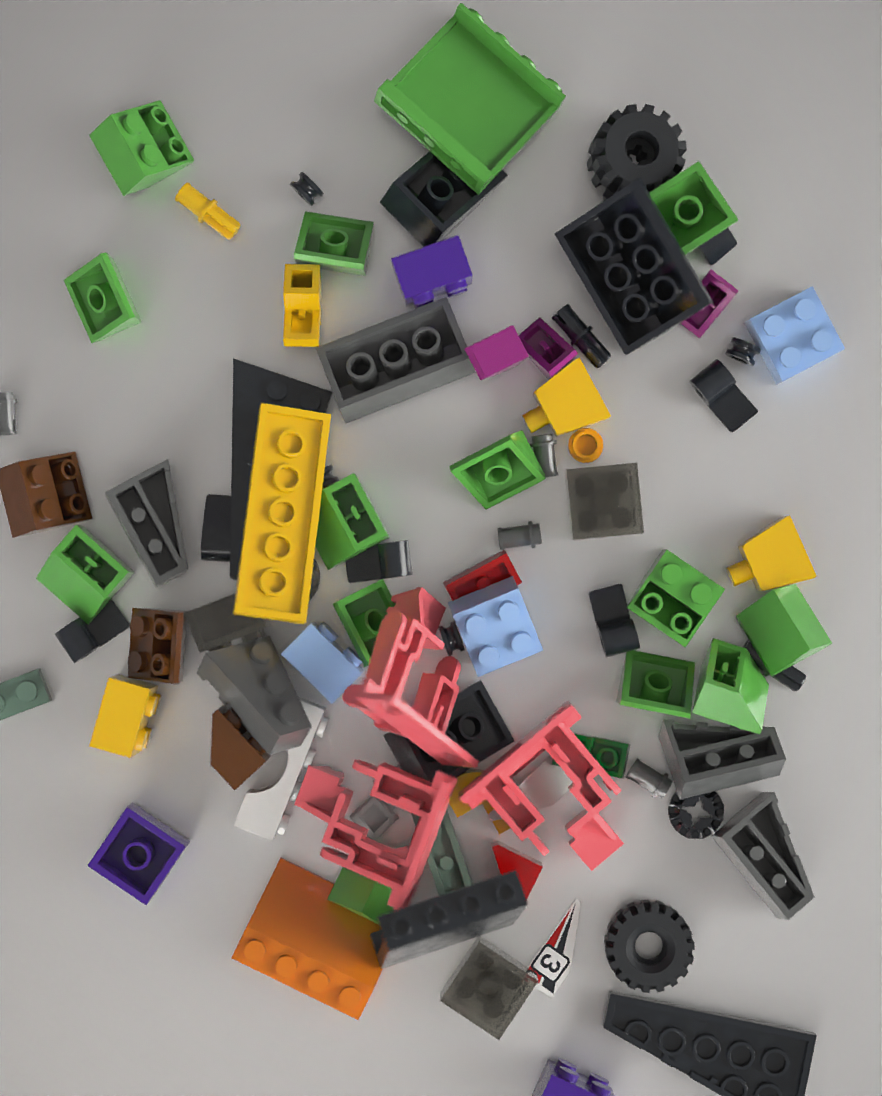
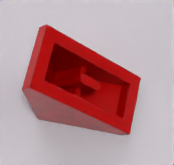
[491,840,543,899]

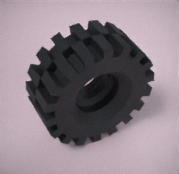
[604,900,695,993]

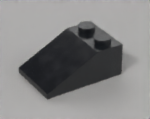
[380,151,508,247]
[383,680,515,782]

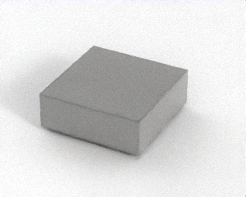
[349,796,399,841]

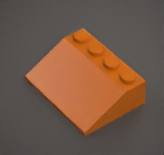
[232,857,383,1020]

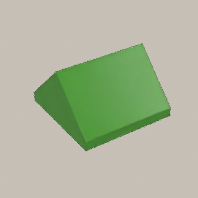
[649,161,738,255]
[294,211,374,276]
[64,252,142,343]
[449,430,546,509]
[333,579,396,667]
[736,584,832,677]
[616,650,695,719]
[327,867,394,925]

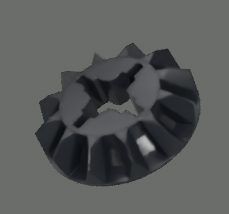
[668,791,724,839]

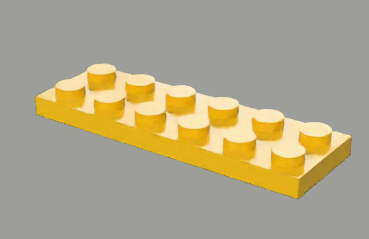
[233,403,331,624]

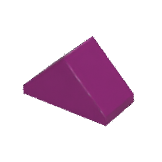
[681,269,739,338]
[519,317,578,380]
[465,325,529,380]

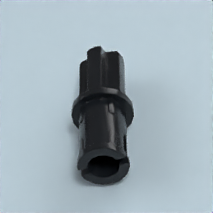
[552,304,611,368]
[743,639,806,692]

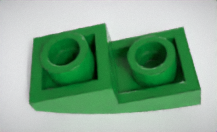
[552,733,631,779]

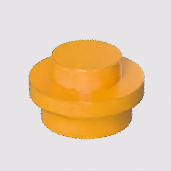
[568,428,603,463]

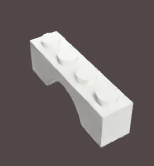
[233,697,329,841]

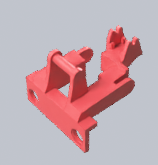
[342,587,479,768]
[458,701,624,871]
[294,759,458,910]

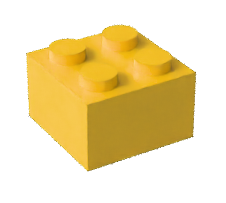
[89,674,162,758]

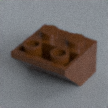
[0,451,93,538]
[127,608,187,684]
[210,705,272,791]

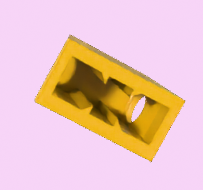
[522,357,611,437]
[726,515,817,591]

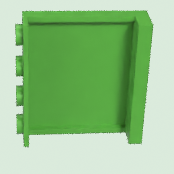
[374,3,566,195]

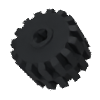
[587,104,687,199]

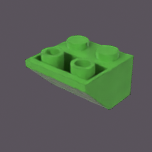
[89,100,195,196]
[315,473,390,570]
[36,525,135,624]
[627,549,725,648]
[692,638,769,735]

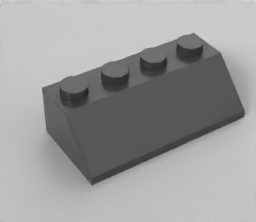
[316,297,476,424]

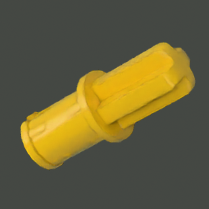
[175,182,241,240]

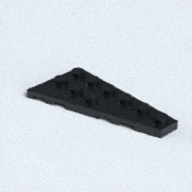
[230,358,332,581]
[603,991,817,1096]

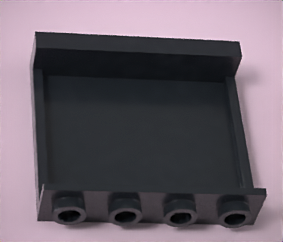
[370,870,528,969]

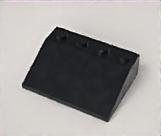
[555,178,713,355]

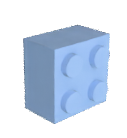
[744,286,845,385]
[448,576,543,677]
[281,622,364,704]

